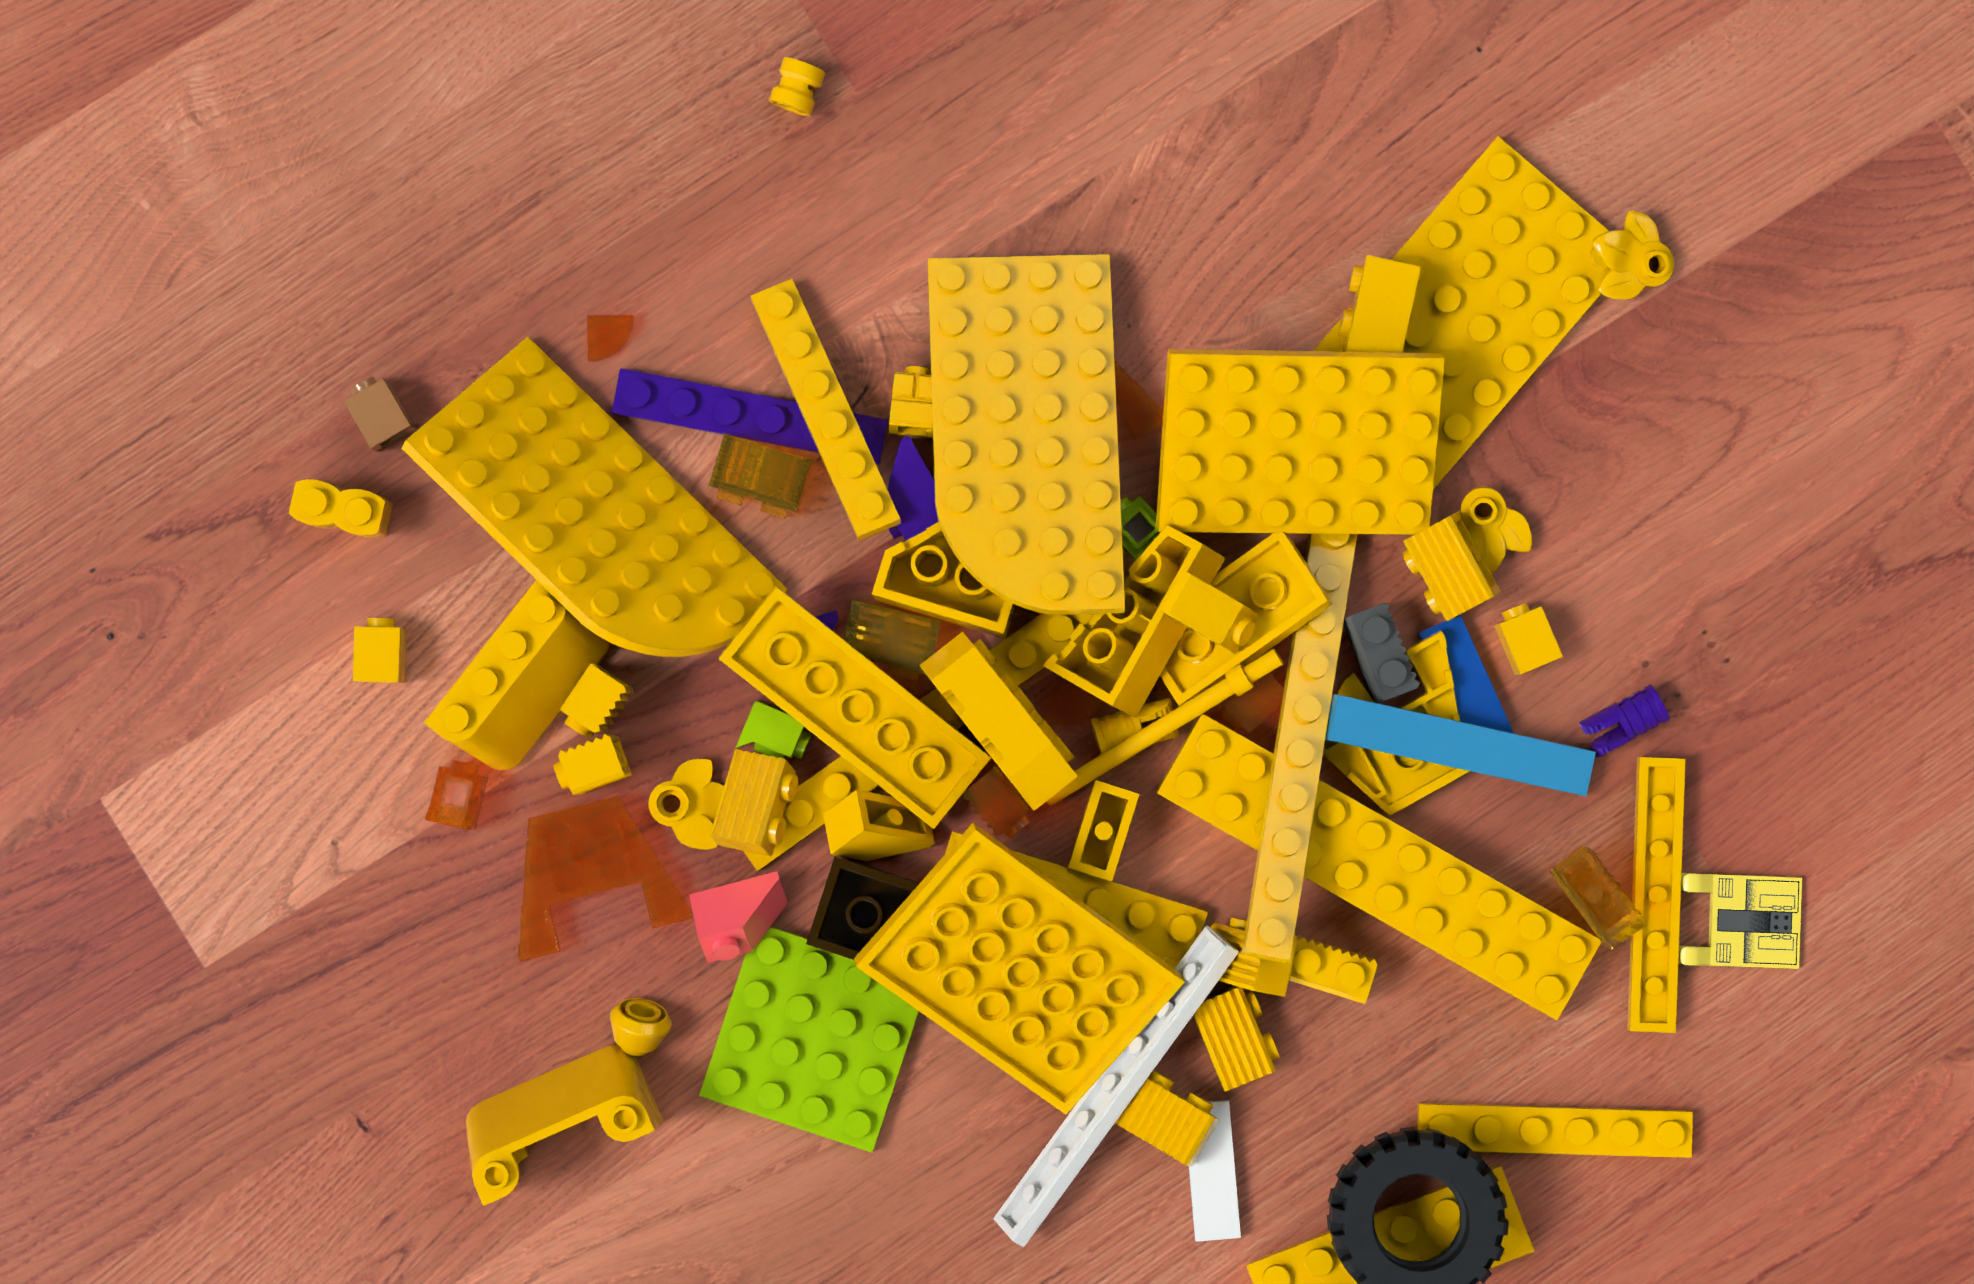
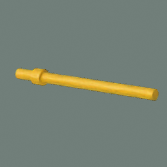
[1046,649,1284,806]

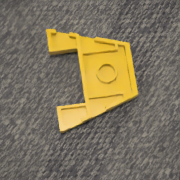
[1323,630,1470,816]

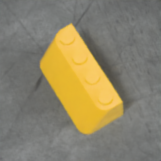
[424,580,610,770]

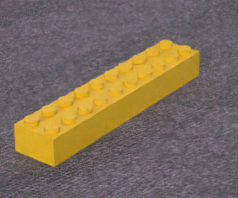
[1155,714,1602,1020]

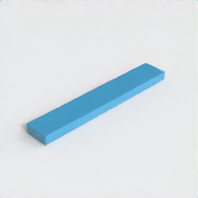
[1325,694,1596,797]

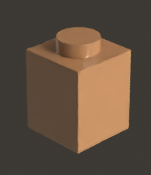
[344,377,416,452]

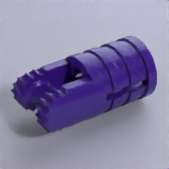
[1579,684,1670,758]

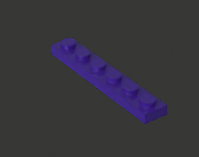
[611,368,888,465]

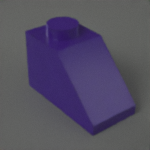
[887,436,939,541]

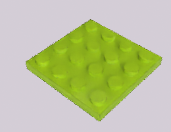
[699,926,919,1153]

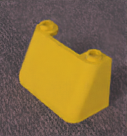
[466,1044,664,1206]

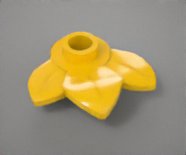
[1592,210,1674,300]
[1458,486,1532,574]
[648,759,724,850]

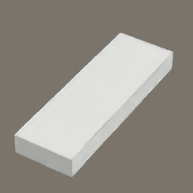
[1188,1100,1241,1242]

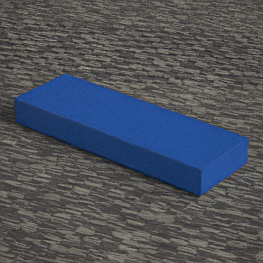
[1417,615,1514,734]

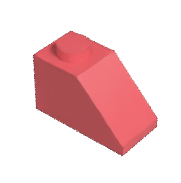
[689,871,788,963]

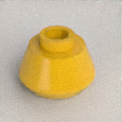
[610,998,672,1056]

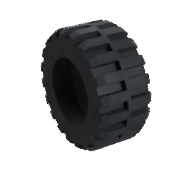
[1327,1127,1509,1284]

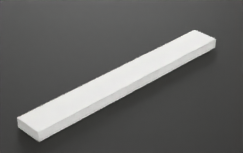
[993,926,1239,1247]

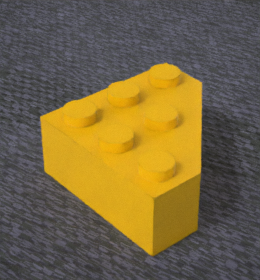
[872,522,1016,639]
[919,632,1078,811]

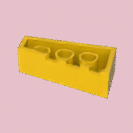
[1043,525,1225,718]

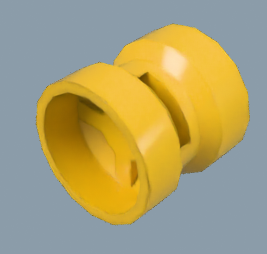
[768,57,826,117]

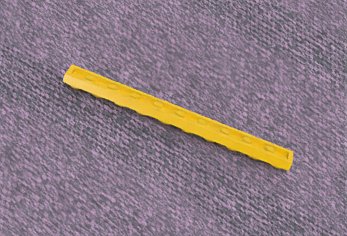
[1241,534,1357,964]
[743,613,1094,871]

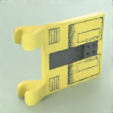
[1678,873,1802,969]

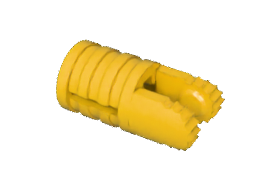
[1090,698,1179,755]

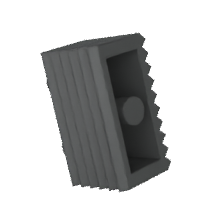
[1343,603,1420,703]

